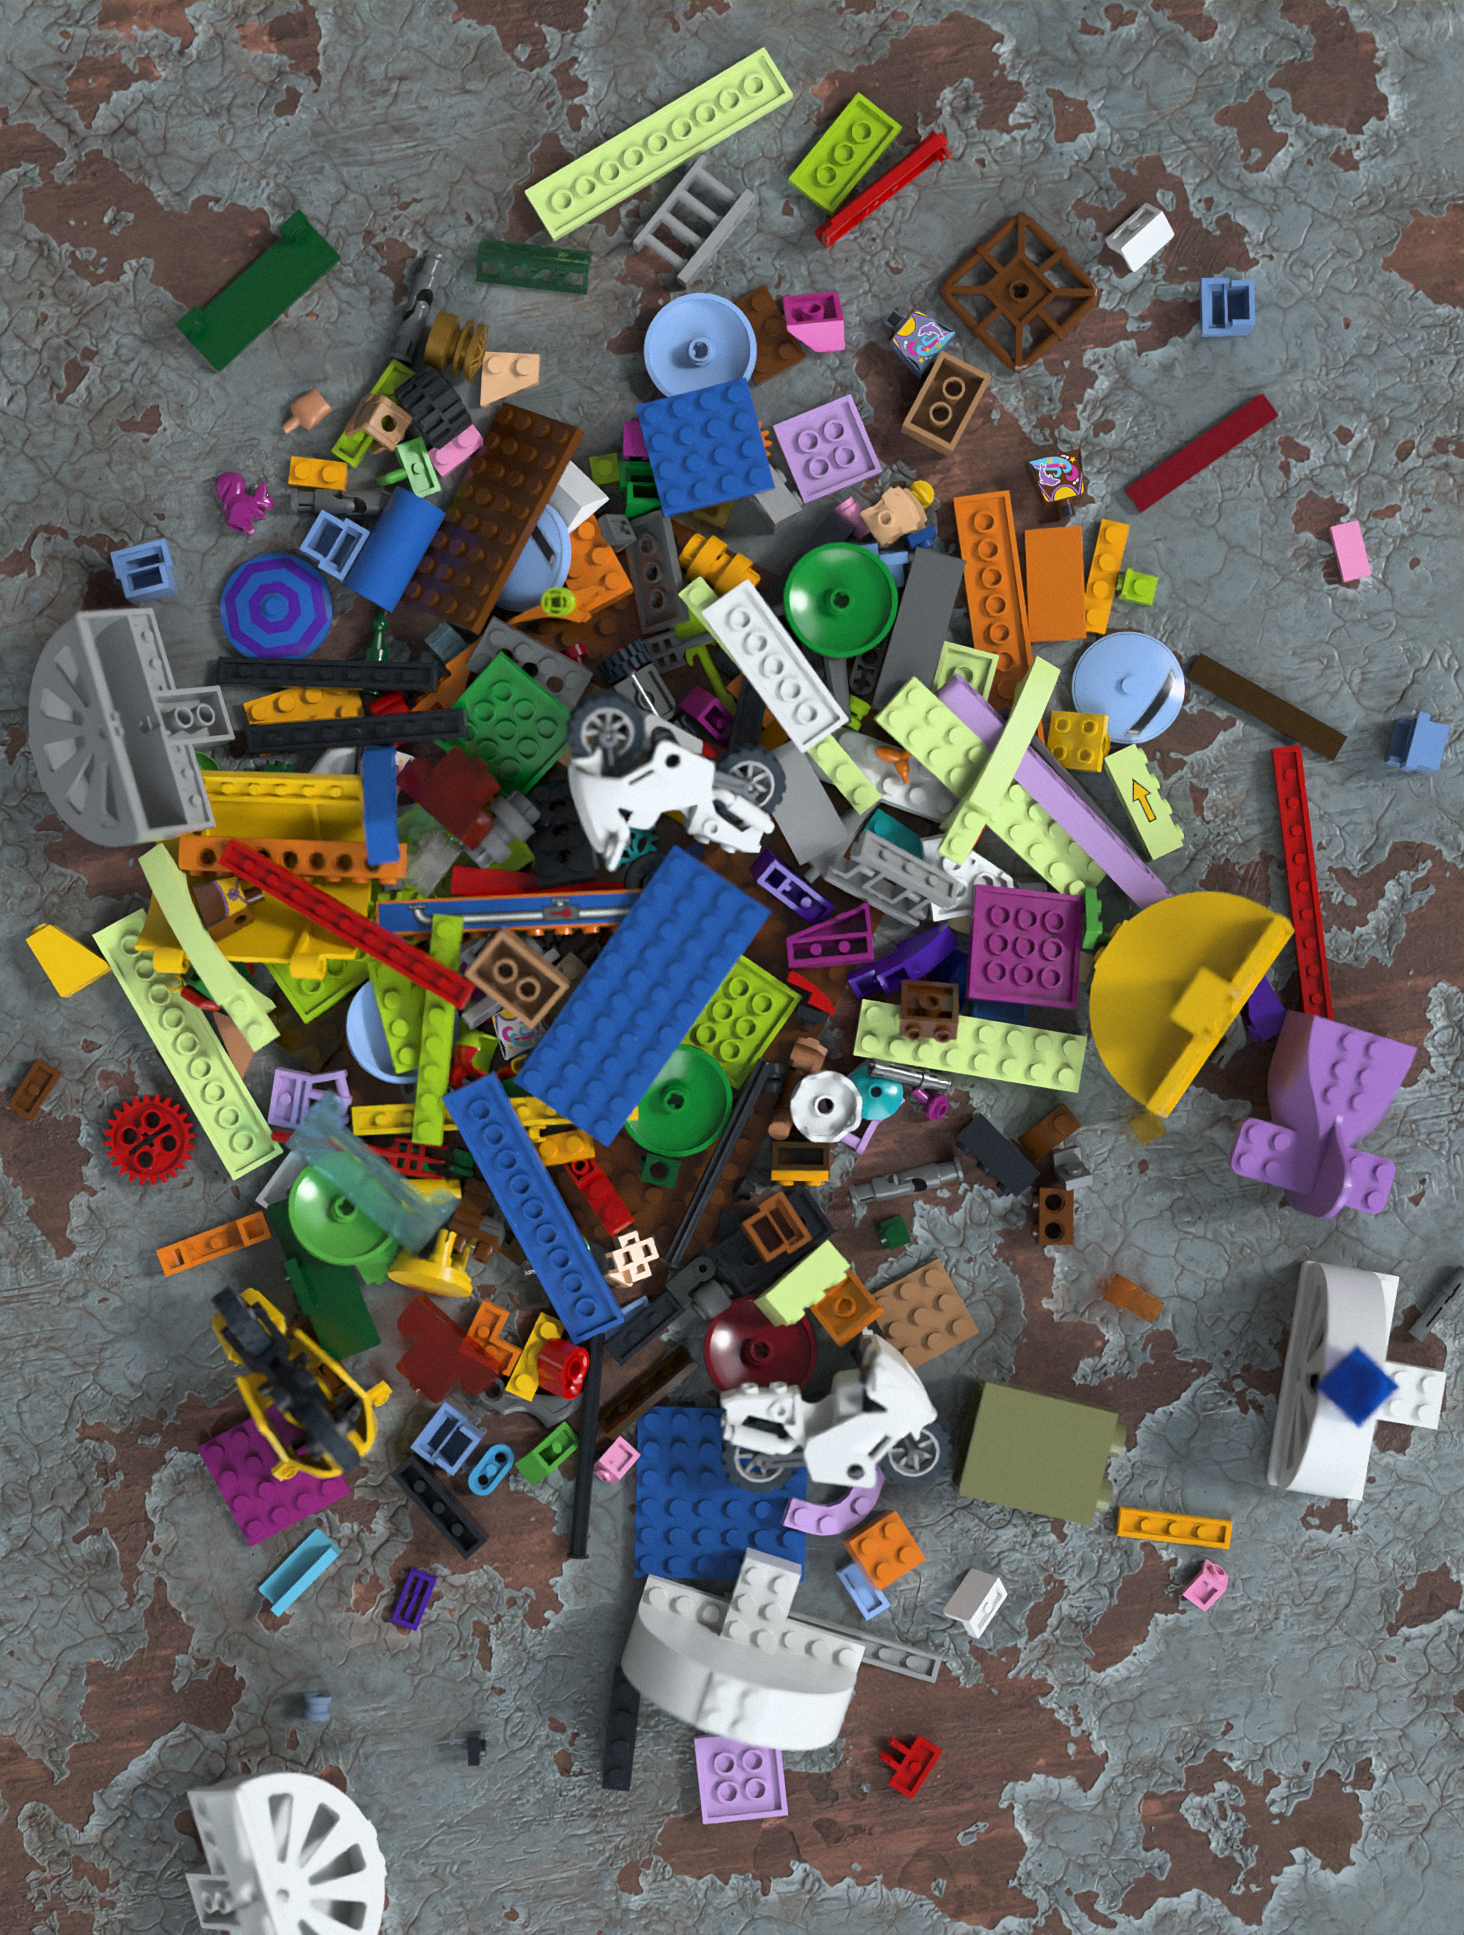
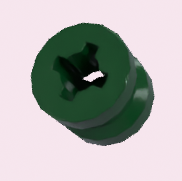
[446,1147,476,1177]

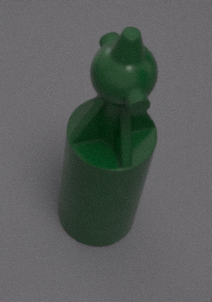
[358,611,389,697]

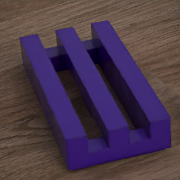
[390,1566,438,1631]

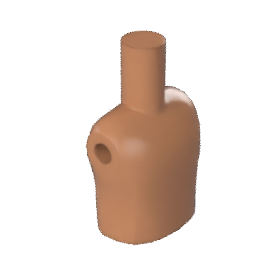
[281,387,333,435]

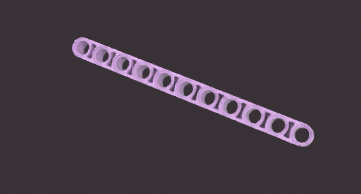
[935,673,1171,910]

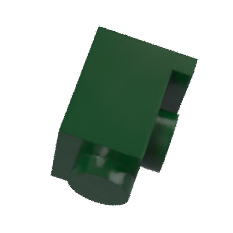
[873,1213,912,1250]

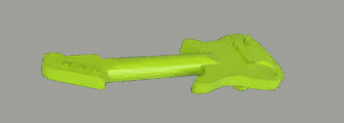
[669,606,737,717]

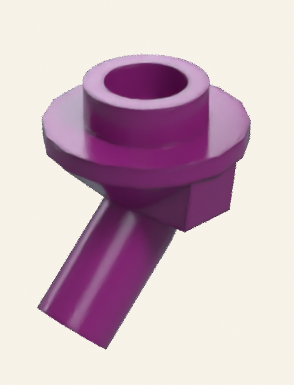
[910,1086,948,1121]

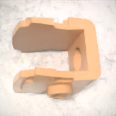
[859,486,927,548]

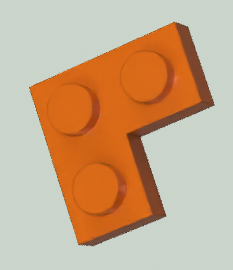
[459,1299,523,1376]

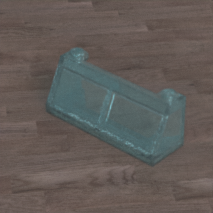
[285,1089,461,1257]

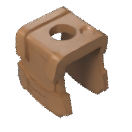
[345,393,412,455]

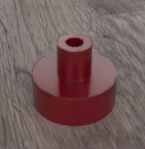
[560,642,589,667]

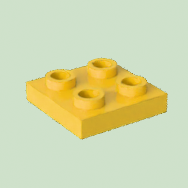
[1047,710,1110,772]

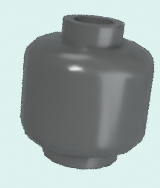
[690,1280,734,1321]

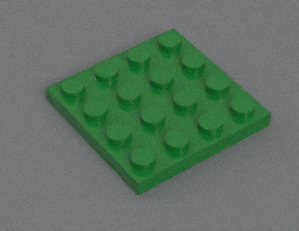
[433,651,587,798]

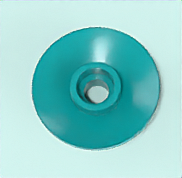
[849,1065,903,1121]

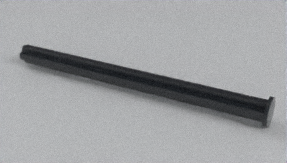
[660,1058,773,1269]
[567,1332,605,1559]

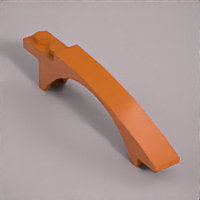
[411,585,606,711]

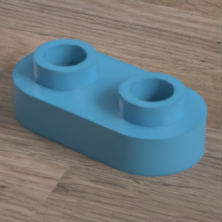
[468,1443,515,1496]

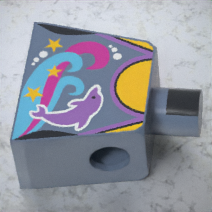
[885,310,955,380]

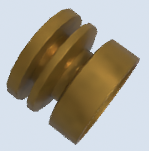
[424,310,489,382]

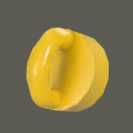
[908,481,934,509]

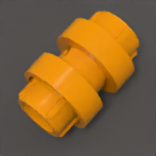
[678,533,762,599]

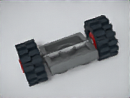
[596,639,697,741]

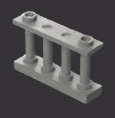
[632,154,756,290]
[460,931,561,1031]

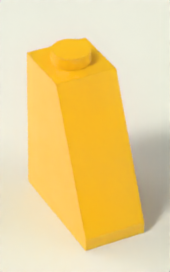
[25,923,112,998]

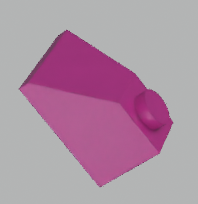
[782,291,845,353]

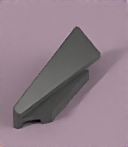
[801,643,851,724]

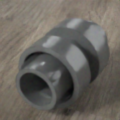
[459,790,541,869]

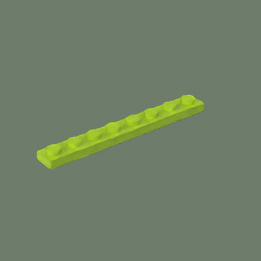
[412,914,464,1146]

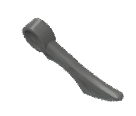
[478,1375,583,1428]

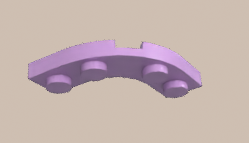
[780,1463,885,1535]

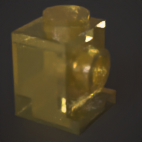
[692,501,735,533]

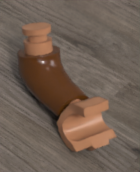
[768,1037,828,1140]

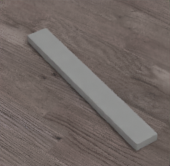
[723,1589,943,1683]

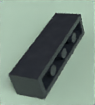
[390,1451,490,1560]
[601,1667,641,1792]

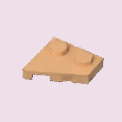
[480,352,540,408]

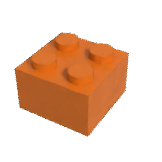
[841,1509,926,1591]

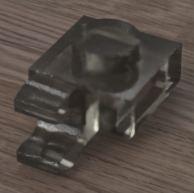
[518,1260,550,1311]

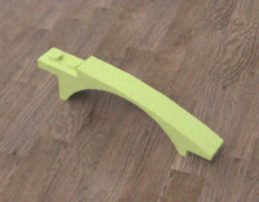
[935,656,1061,866]
[138,843,280,1052]

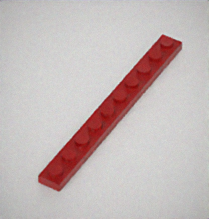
[1271,745,1334,1022]
[218,837,476,1010]

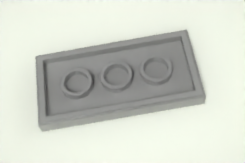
[746,740,850,865]

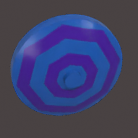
[220,553,334,659]

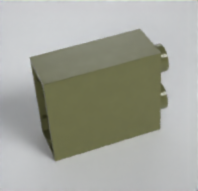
[950,1375,1126,1526]

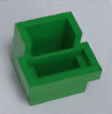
[619,461,662,521]

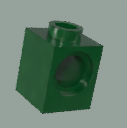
[637,1152,681,1189]

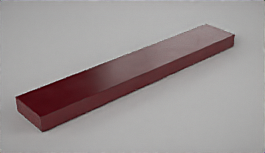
[1124,393,1279,514]

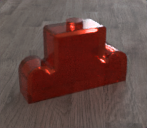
[396,746,501,852]
[396,1294,507,1403]

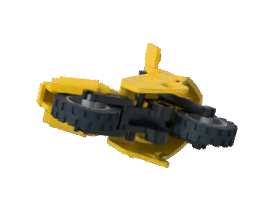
[211,1285,393,1481]

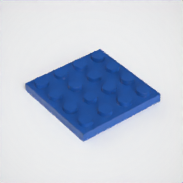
[636,377,775,518]

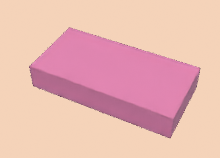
[1329,520,1372,583]

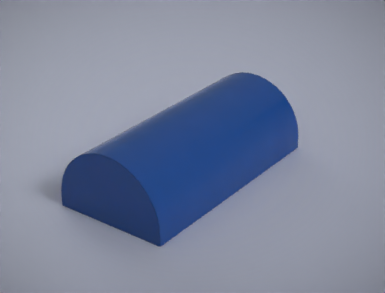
[342,486,446,613]

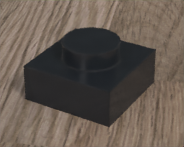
[795,1005,826,1028]
[467,1730,487,1766]

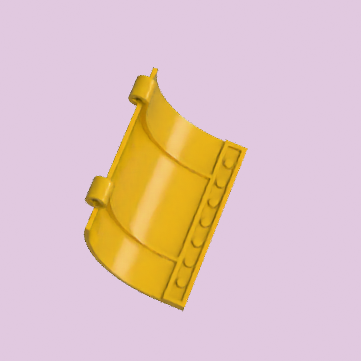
[135,770,373,980]

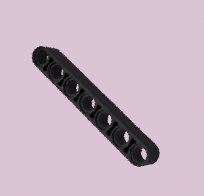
[712,511,856,679]

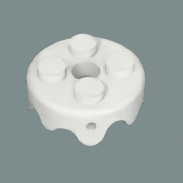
[789,1070,862,1143]

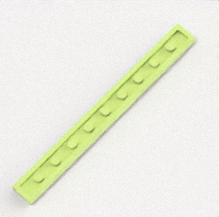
[678,576,882,815]

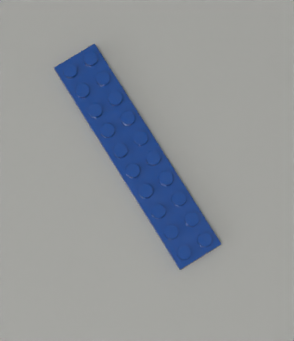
[442,1071,625,1344]

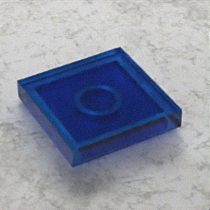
[1315,1344,1400,1429]

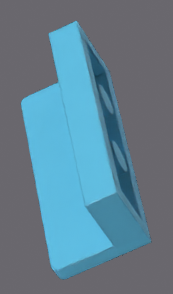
[259,1528,342,1617]

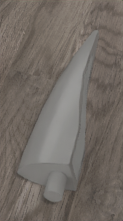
[803,801,882,884]

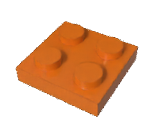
[809,1269,885,1348]

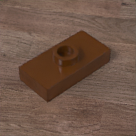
[7,1058,64,1121]

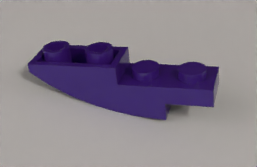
[846,922,959,1000]

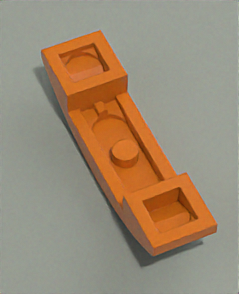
[156,1210,273,1277]

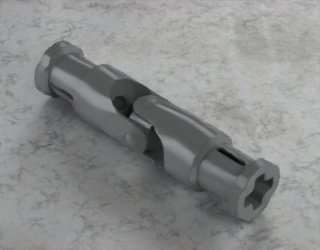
[389,250,447,366]
[291,488,392,516]
[848,1156,964,1209]

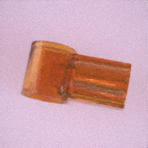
[1103,1273,1164,1323]

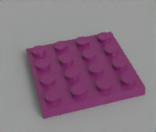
[965,884,1084,1010]
[197,1405,352,1547]

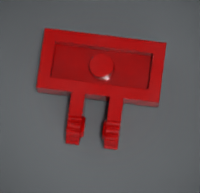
[878,1734,943,1799]

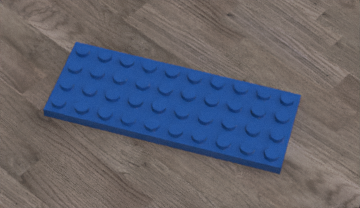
[513,845,771,1147]

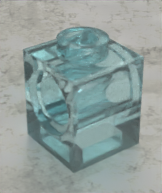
[424,621,467,662]

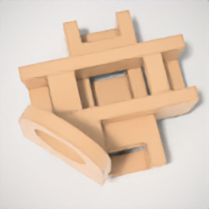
[602,1230,659,1288]

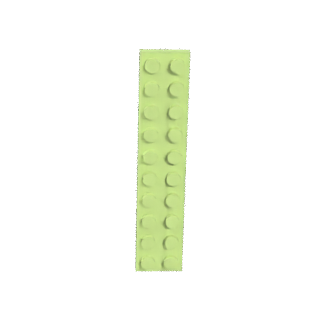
[524,47,793,242]
[874,676,1107,896]
[92,908,283,1181]

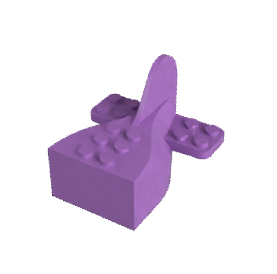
[1227,1009,1417,1219]

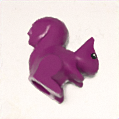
[214,472,274,536]

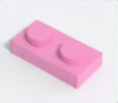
[427,424,484,478]

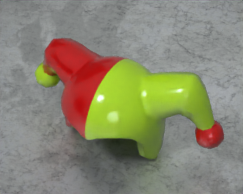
[448,1015,499,1090]

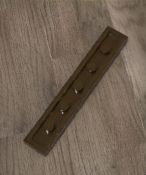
[1186,653,1347,762]

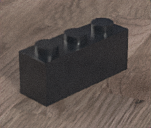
[955,1112,1041,1198]

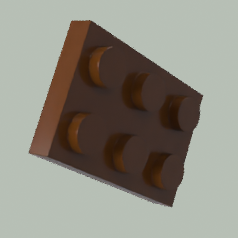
[733,285,806,387]

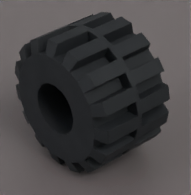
[394,365,473,450]

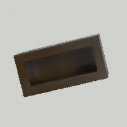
[771,1138,829,1171]

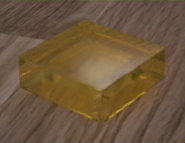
[1128,1109,1167,1146]

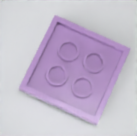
[772,394,883,506]
[694,1734,788,1824]

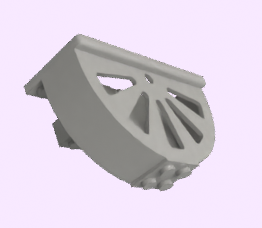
[28,608,235,847]

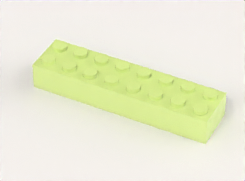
[852,999,1087,1093]

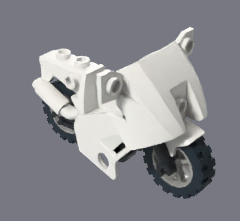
[566,690,787,870]
[720,1327,952,1494]

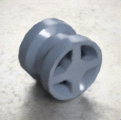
[302,1691,332,1721]

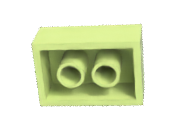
[753,1240,850,1327]

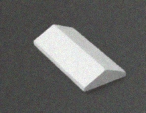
[548,460,609,534]

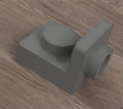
[597,514,637,552]
[1052,1145,1093,1191]

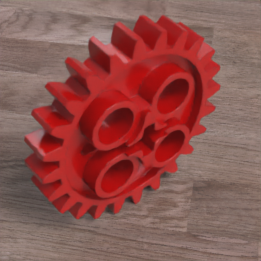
[103,1094,197,1185]

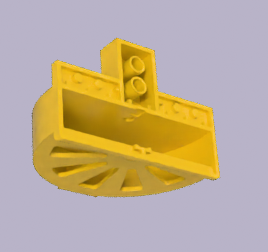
[1089,892,1295,1118]

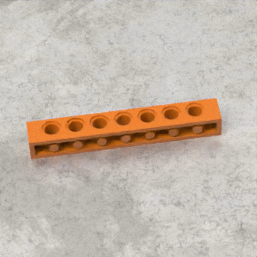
[179,835,407,884]

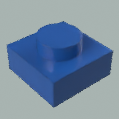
[906,525,937,552]

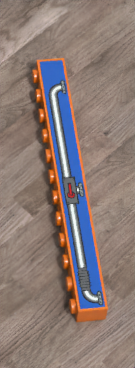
[376,889,645,941]

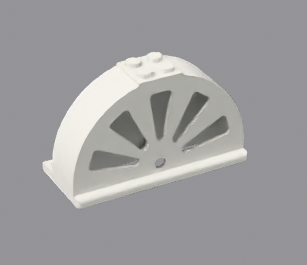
[1265,1260,1446,1501]
[621,1547,865,1749]
[185,1773,387,1935]

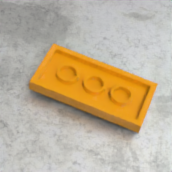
[243,688,366,758]

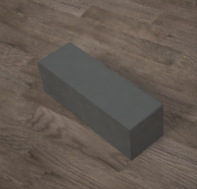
[871,547,966,711]

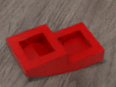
[786,970,835,1015]

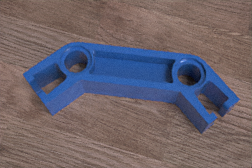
[363,745,401,865]

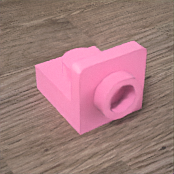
[594,1436,641,1485]
[1182,1559,1229,1612]

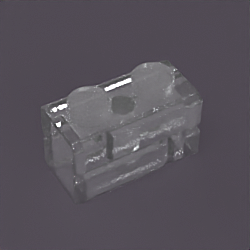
[402,828,464,897]

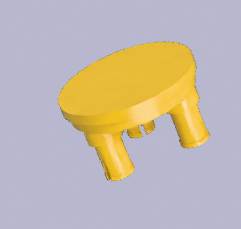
[388,1229,473,1298]

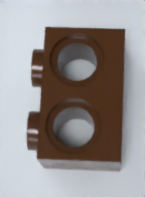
[1031,1187,1074,1245]

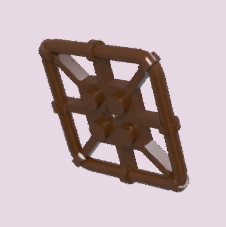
[938,212,1101,373]

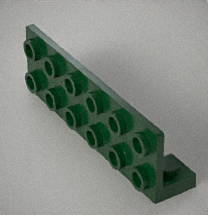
[175,209,341,372]

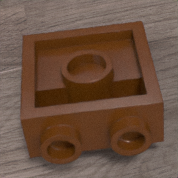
[899,980,959,1043]

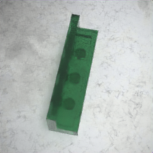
[476,238,592,295]

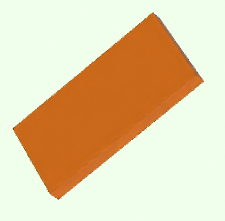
[1025,526,1087,643]

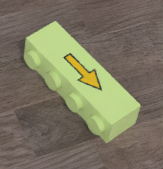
[1102,744,1184,862]

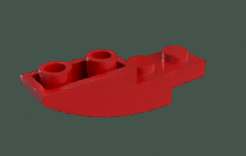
[561,1126,635,1236]

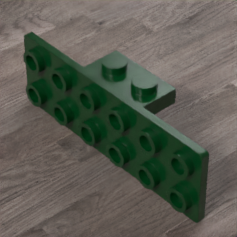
[267,1197,381,1362]

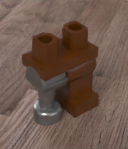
[448,1177,506,1265]

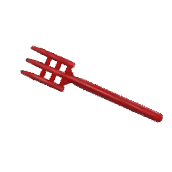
[271,1130,448,1180]

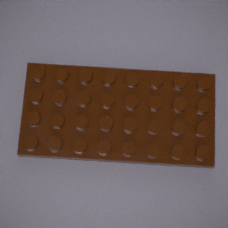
[400,401,585,635]

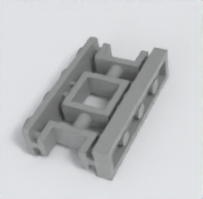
[824,830,960,928]

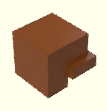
[738,1190,813,1263]

